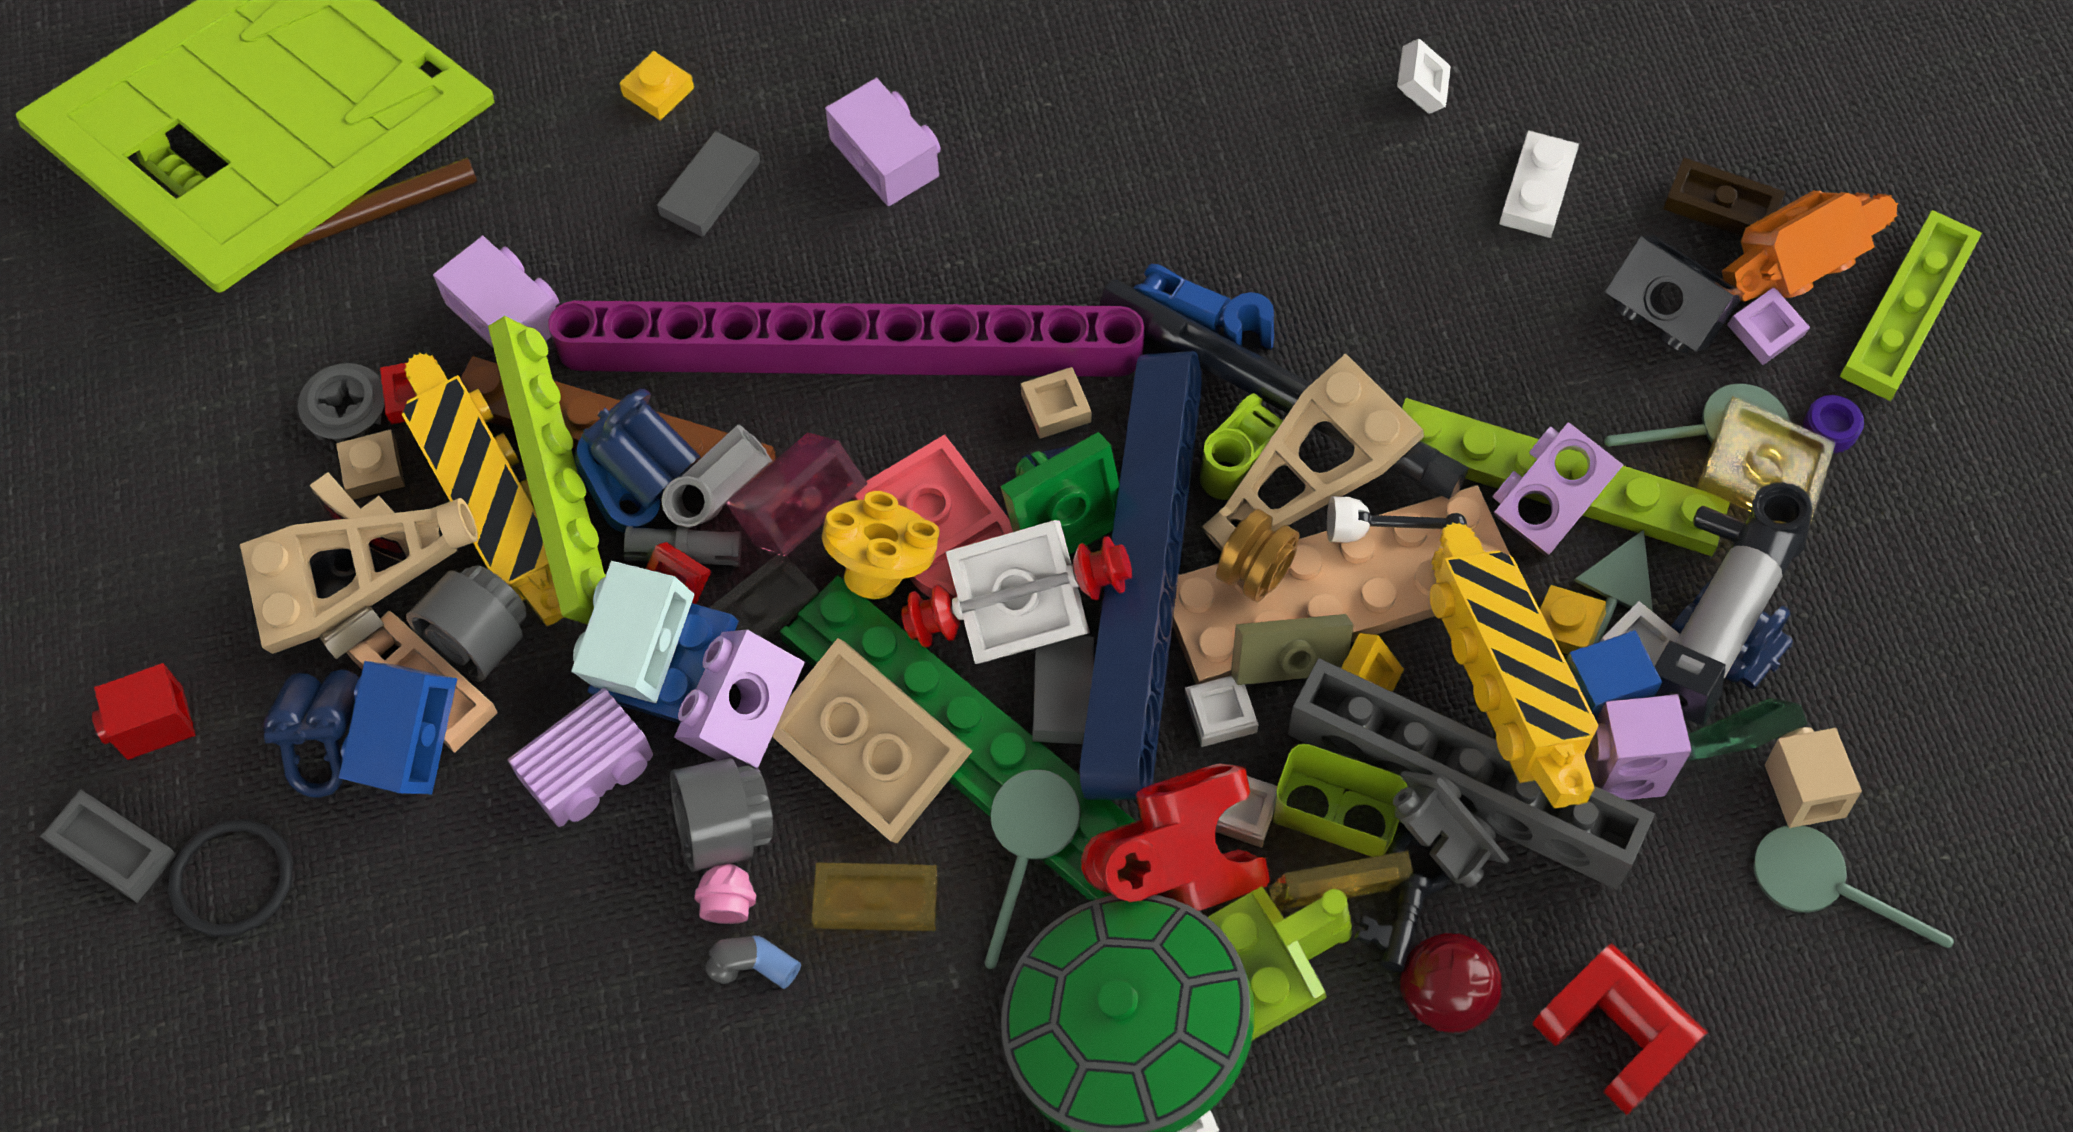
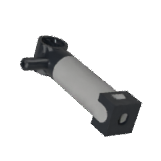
[1654,482,1813,726]

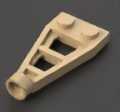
[1201,353,1424,552]
[240,498,478,654]

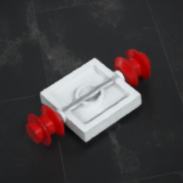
[902,520,1132,664]

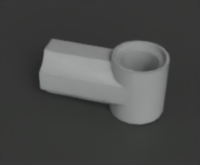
[662,425,772,527]

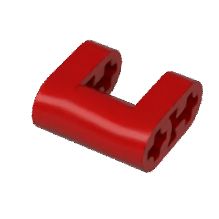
[1532,943,1707,1115]

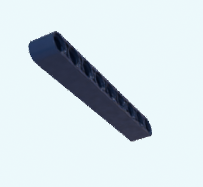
[1080,351,1202,800]

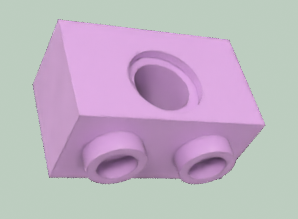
[674,630,805,768]

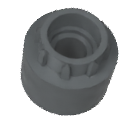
[406,565,526,682]
[670,758,773,872]

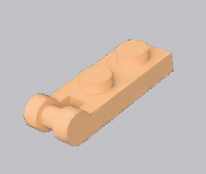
[346,611,498,753]

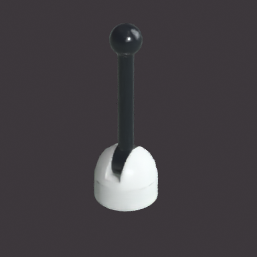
[1327,496,1467,543]

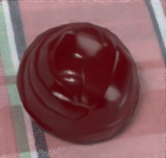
[1400,933,1502,1033]

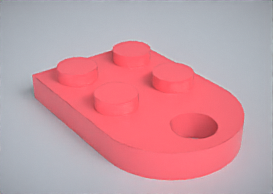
[851,434,1013,598]

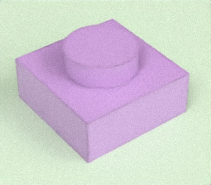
[1727,287,1810,365]

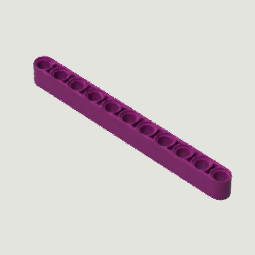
[548,301,1144,377]

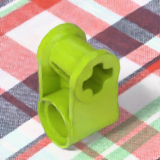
[1199,393,1283,500]

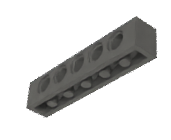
[1288,658,1655,890]

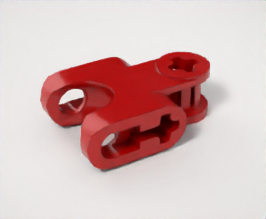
[1081,763,1270,911]

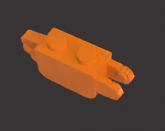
[1722,190,1898,302]

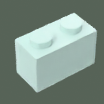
[572,561,695,703]

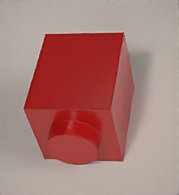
[92,663,196,760]

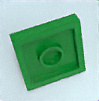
[1001,432,1120,555]

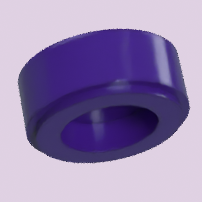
[1803,395,1864,453]

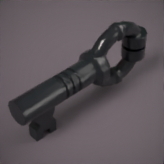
[1355,829,1451,972]

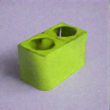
[1273,744,1408,860]

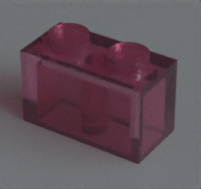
[726,432,868,556]

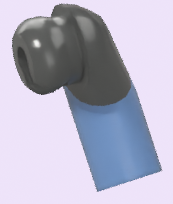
[705,936,801,989]

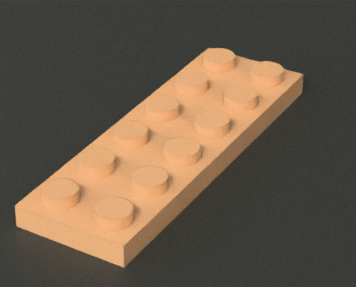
[1172,485,1511,685]

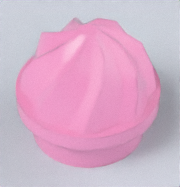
[695,863,756,924]

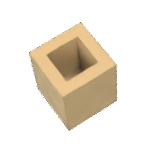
[1765,727,1862,828]

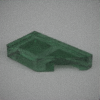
[1686,698,1808,761]

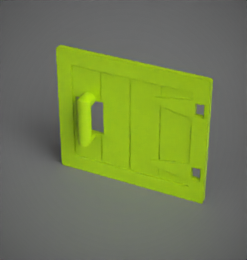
[15,0,494,293]

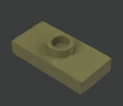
[1231,614,1353,685]

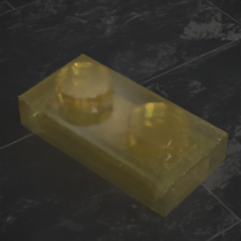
[812,863,938,931]

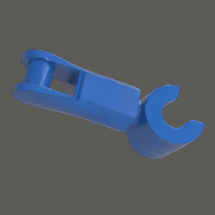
[1133,264,1274,350]

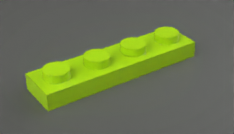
[1840,210,1982,401]

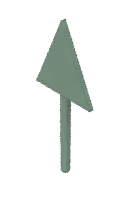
[1574,530,1653,644]

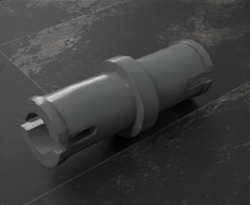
[624,525,742,567]

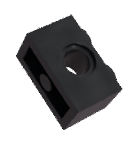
[1605,235,1745,353]

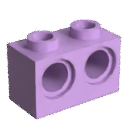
[1493,422,1623,557]
[1584,695,1692,800]

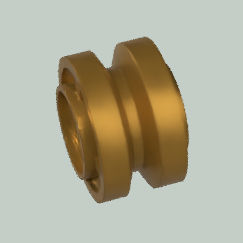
[1216,509,1300,602]

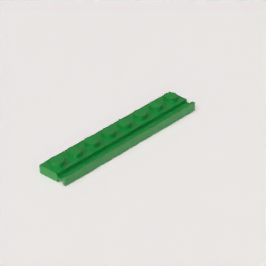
[780,575,1159,901]

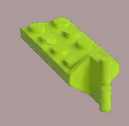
[1207,886,1352,1040]

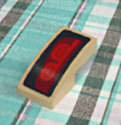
[310,472,410,561]

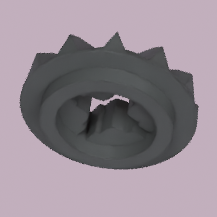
[298,363,385,443]

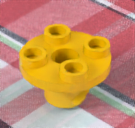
[822,491,940,599]

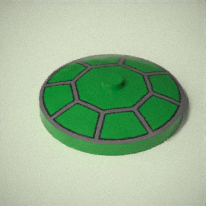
[1001,895,1255,1132]

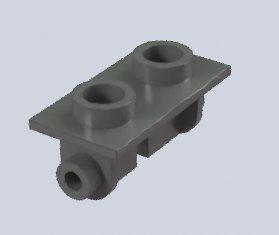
[1393,771,1509,887]

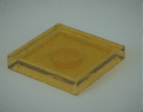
[1697,396,1836,524]
[1270,851,1413,911]

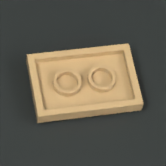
[772,638,972,843]

